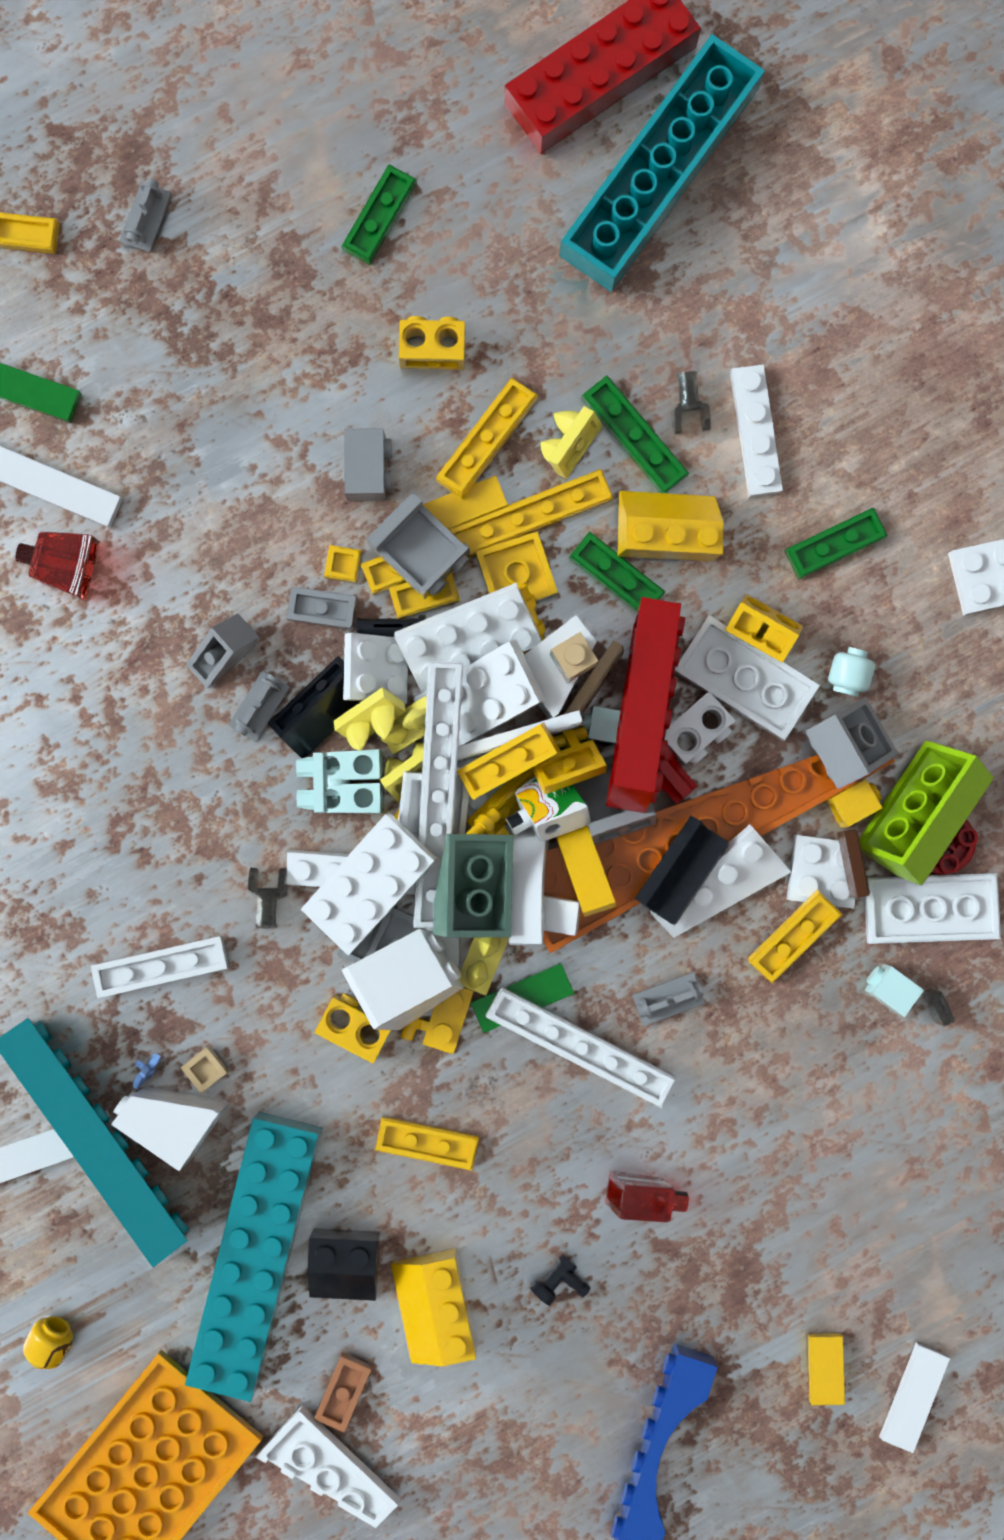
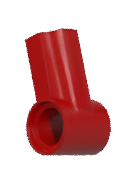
[660,746,698,805]

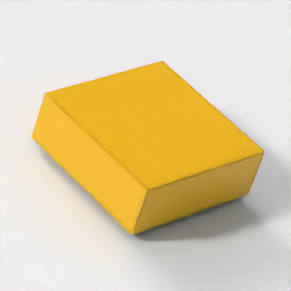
[324,545,362,584]

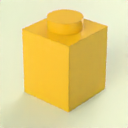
[825,779,882,828]

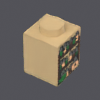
[550,631,598,683]

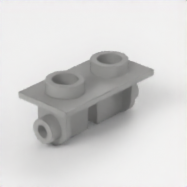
[119,178,172,252]
[228,670,291,742]
[632,972,705,1026]

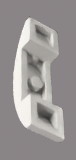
[508,827,549,946]

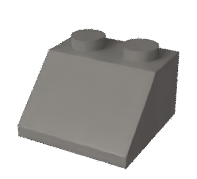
[805,697,898,789]

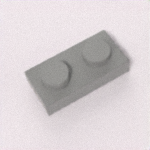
[286,587,357,630]

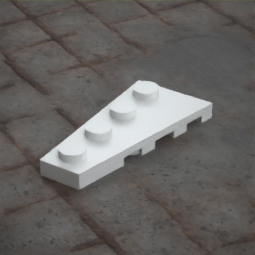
[650,824,791,938]
[256,1405,400,1528]

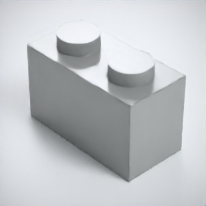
[344,428,392,501]

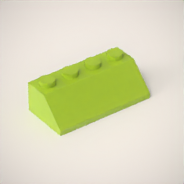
[859,740,994,886]

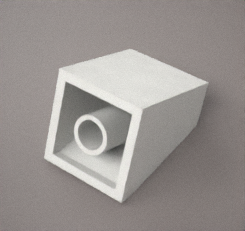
[524,615,597,719]
[342,929,464,1030]
[111,1086,230,1171]

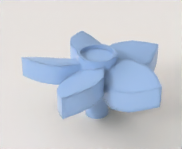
[133,1053,161,1090]

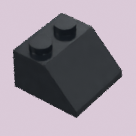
[307,1228,380,1301]

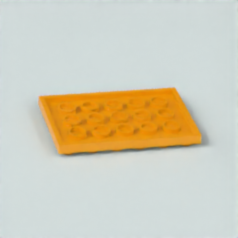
[27,1350,263,1540]

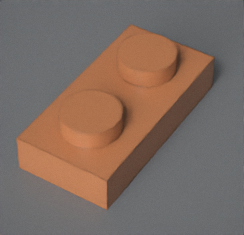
[314,1352,373,1433]

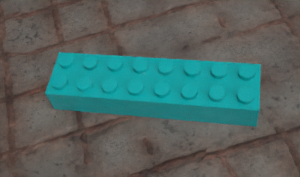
[559,34,765,293]
[0,1018,189,1267]
[185,1111,323,1402]

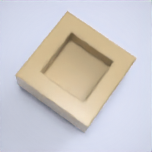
[181,1046,229,1094]

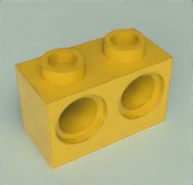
[399,316,466,370]
[725,593,803,663]
[314,993,391,1064]

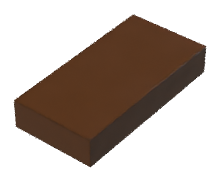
[837,829,870,898]

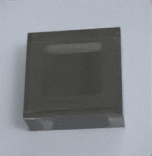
[921,989,955,1027]

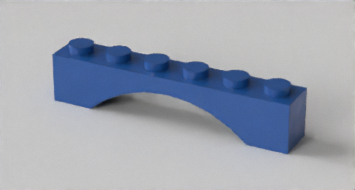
[611,1344,718,1540]

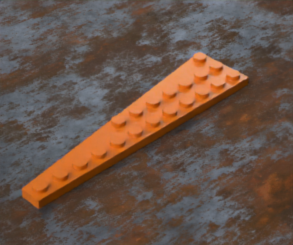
[543,755,895,953]

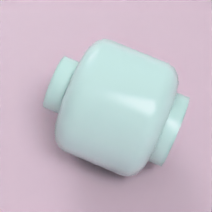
[828,647,876,697]

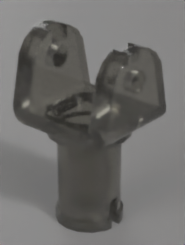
[671,371,711,435]
[248,867,288,929]

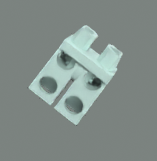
[296,749,384,814]

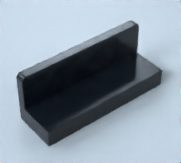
[268,656,361,758]
[635,815,729,925]

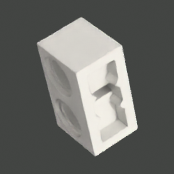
[664,691,735,766]

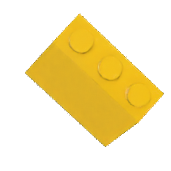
[617,491,724,562]
[391,1248,477,1367]

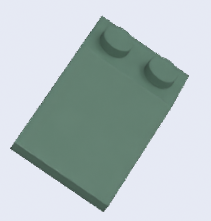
[433,834,513,938]

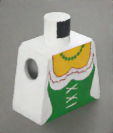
[505,777,591,841]

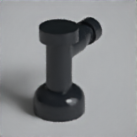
[530,1254,591,1306]

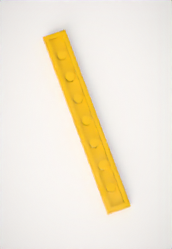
[361,469,613,596]

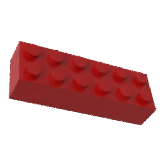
[504,0,701,154]
[606,597,685,813]

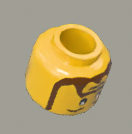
[23,1316,74,1370]

